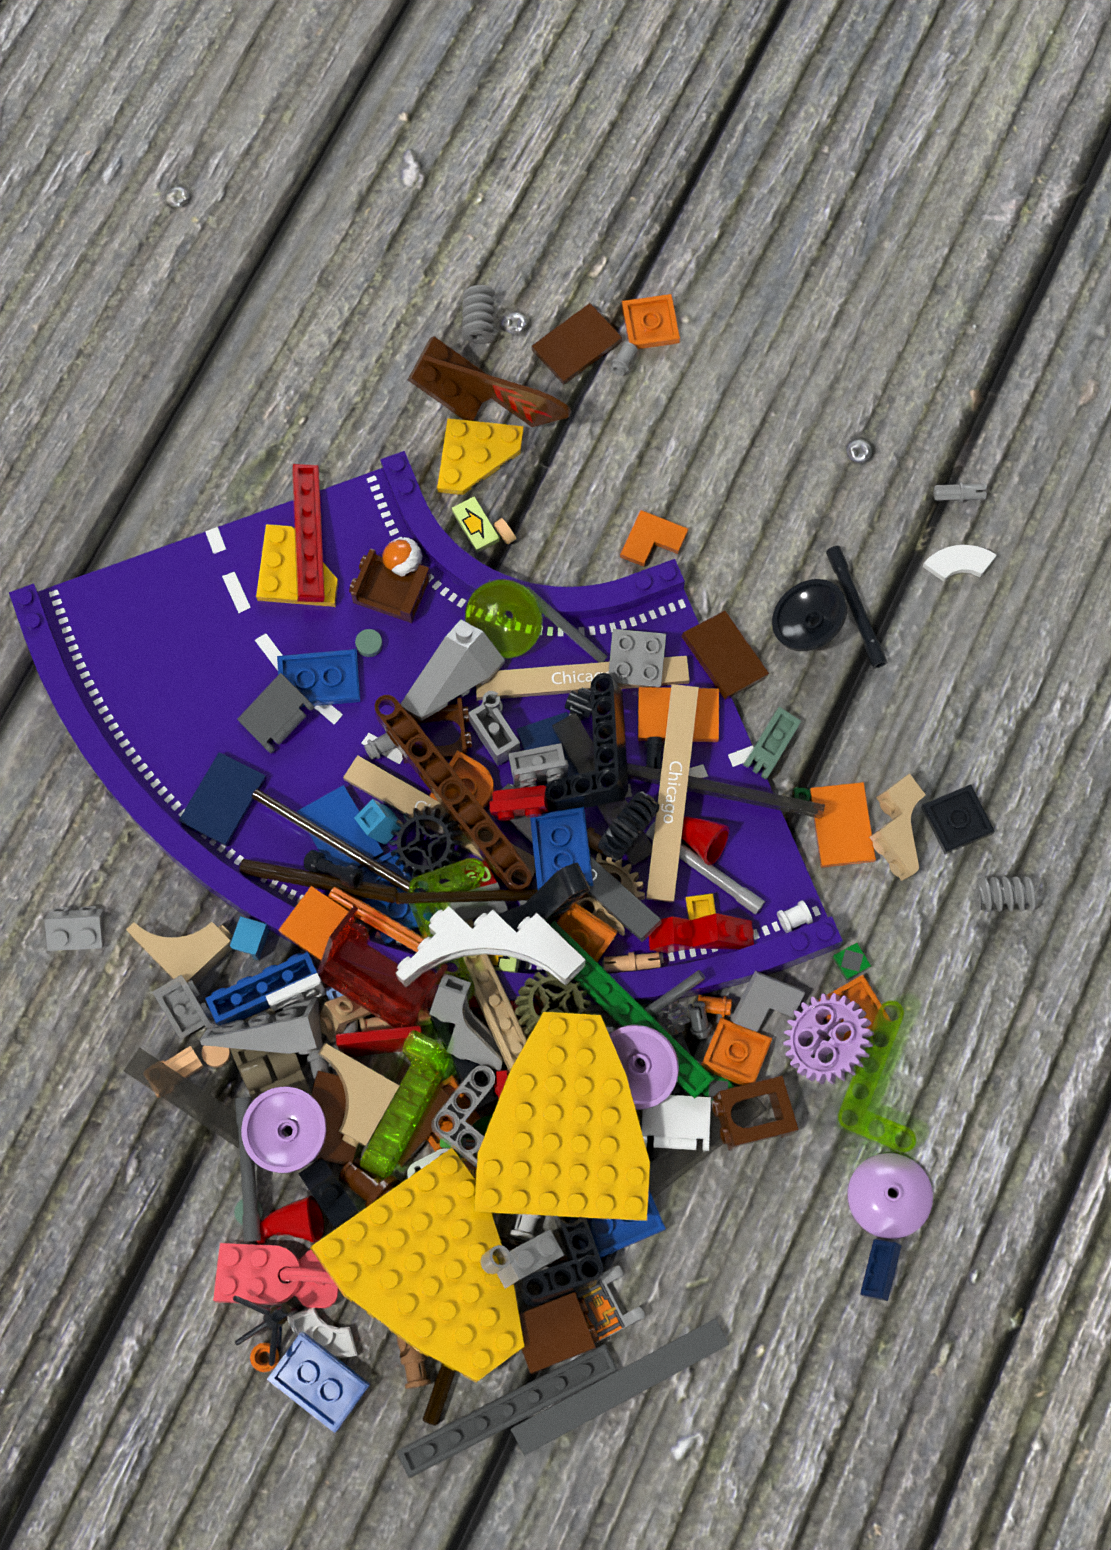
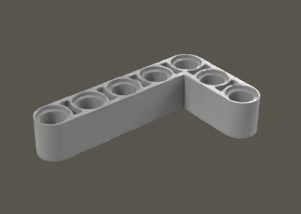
[431,1065,495,1168]

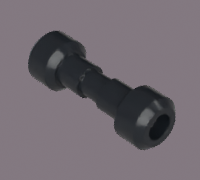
[304,850,364,889]

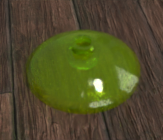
[465,579,543,658]

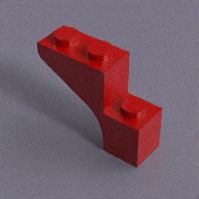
[649,913,754,954]

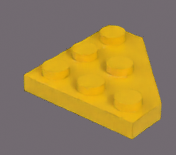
[437,418,524,495]
[256,524,338,607]

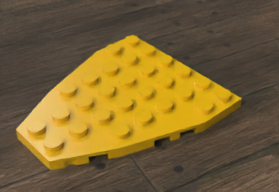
[474,1012,650,1221]
[311,1148,524,1383]

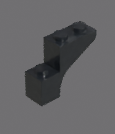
[298,1157,359,1229]

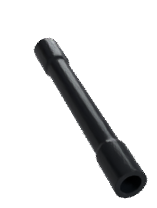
[826,546,888,669]

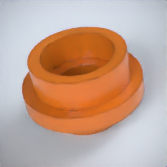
[250,1343,279,1372]

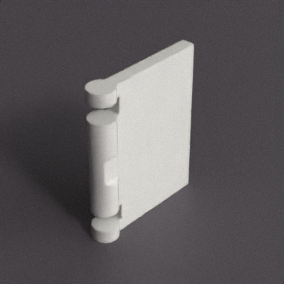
[642,1095,711,1151]

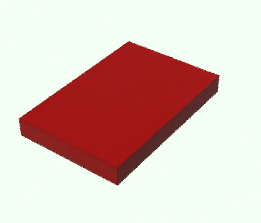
[336,1026,425,1057]

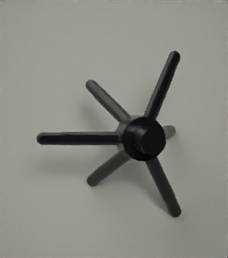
[233,1295,303,1366]

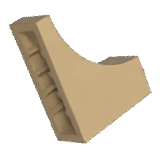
[126,922,233,985]
[318,1044,399,1148]

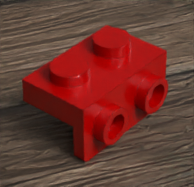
[489,785,549,821]

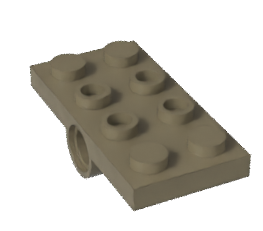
[229,1008,311,1102]

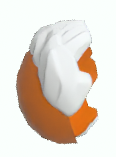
[382,537,422,576]

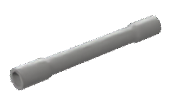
[646,822,765,915]

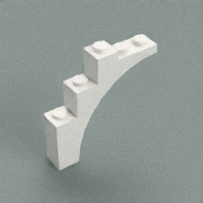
[396,906,585,987]

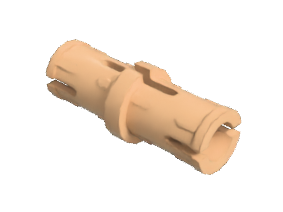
[604,952,660,974]

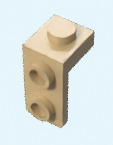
[320,986,384,1043]

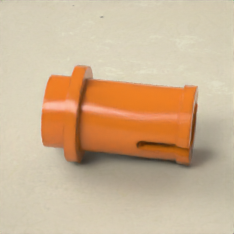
[698,995,732,1018]

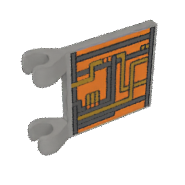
[552,1265,645,1344]

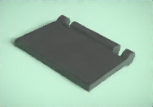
[237,673,315,754]

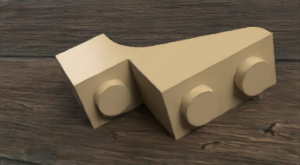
[869,774,926,881]

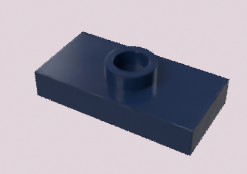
[860,1239,902,1301]

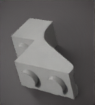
[429,973,504,1071]

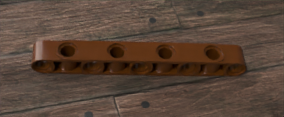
[374,695,532,891]

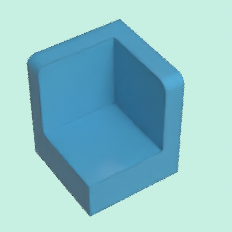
[354,799,401,844]
[230,916,270,961]

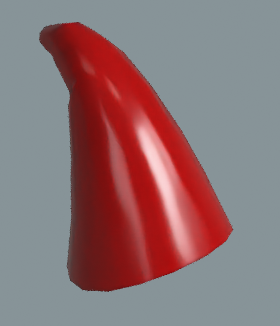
[681,817,730,865]
[257,1196,324,1245]

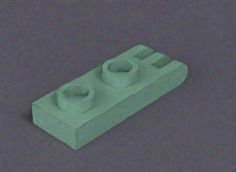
[743,707,801,780]

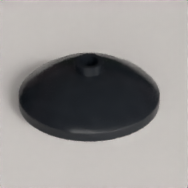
[772,579,847,651]

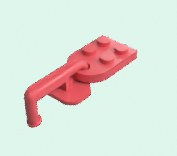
[213,1243,339,1309]

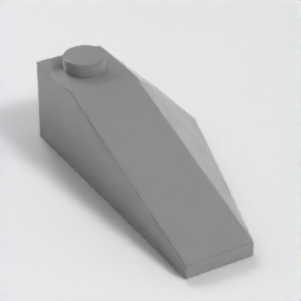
[401,620,505,721]
[200,998,321,1054]

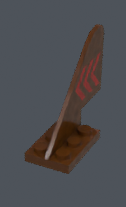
[407,336,571,427]

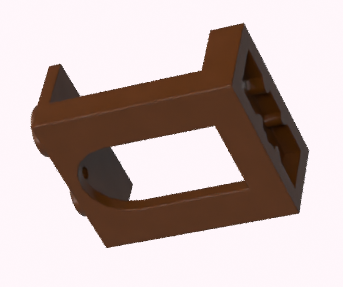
[402,698,472,764]
[712,1076,799,1151]

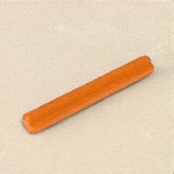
[328,887,425,952]

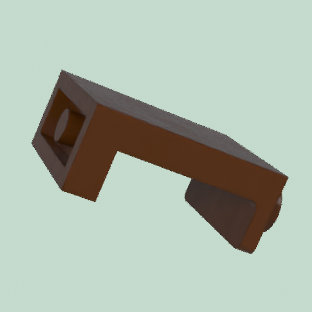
[349,548,431,623]
[519,1292,600,1375]

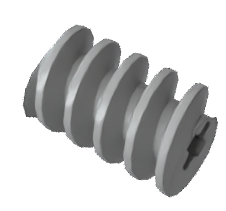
[462,285,495,344]
[975,876,1036,912]

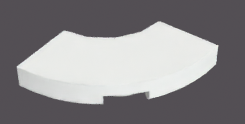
[923,545,997,582]
[287,1308,358,1358]

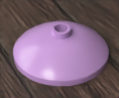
[609,1025,679,1109]
[241,1087,327,1173]
[847,1153,933,1239]

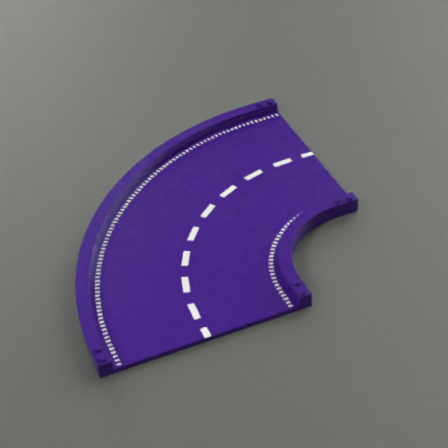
[9,451,843,1009]

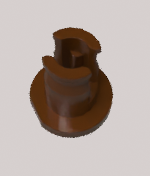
[339,1158,400,1208]

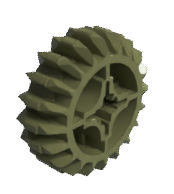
[515,971,591,1034]

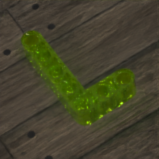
[408,858,485,1004]
[836,1000,917,1154]
[360,1030,450,1179]

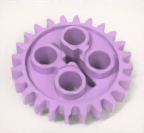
[783,993,874,1084]

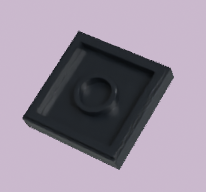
[921,784,995,854]

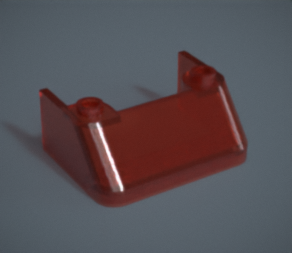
[318,905,448,1028]

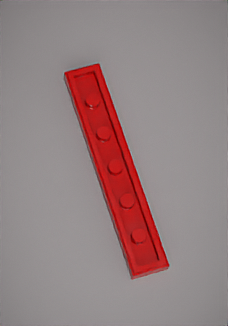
[292,464,325,602]

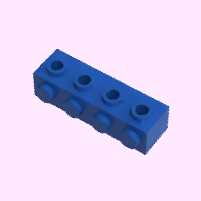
[205,952,320,1026]

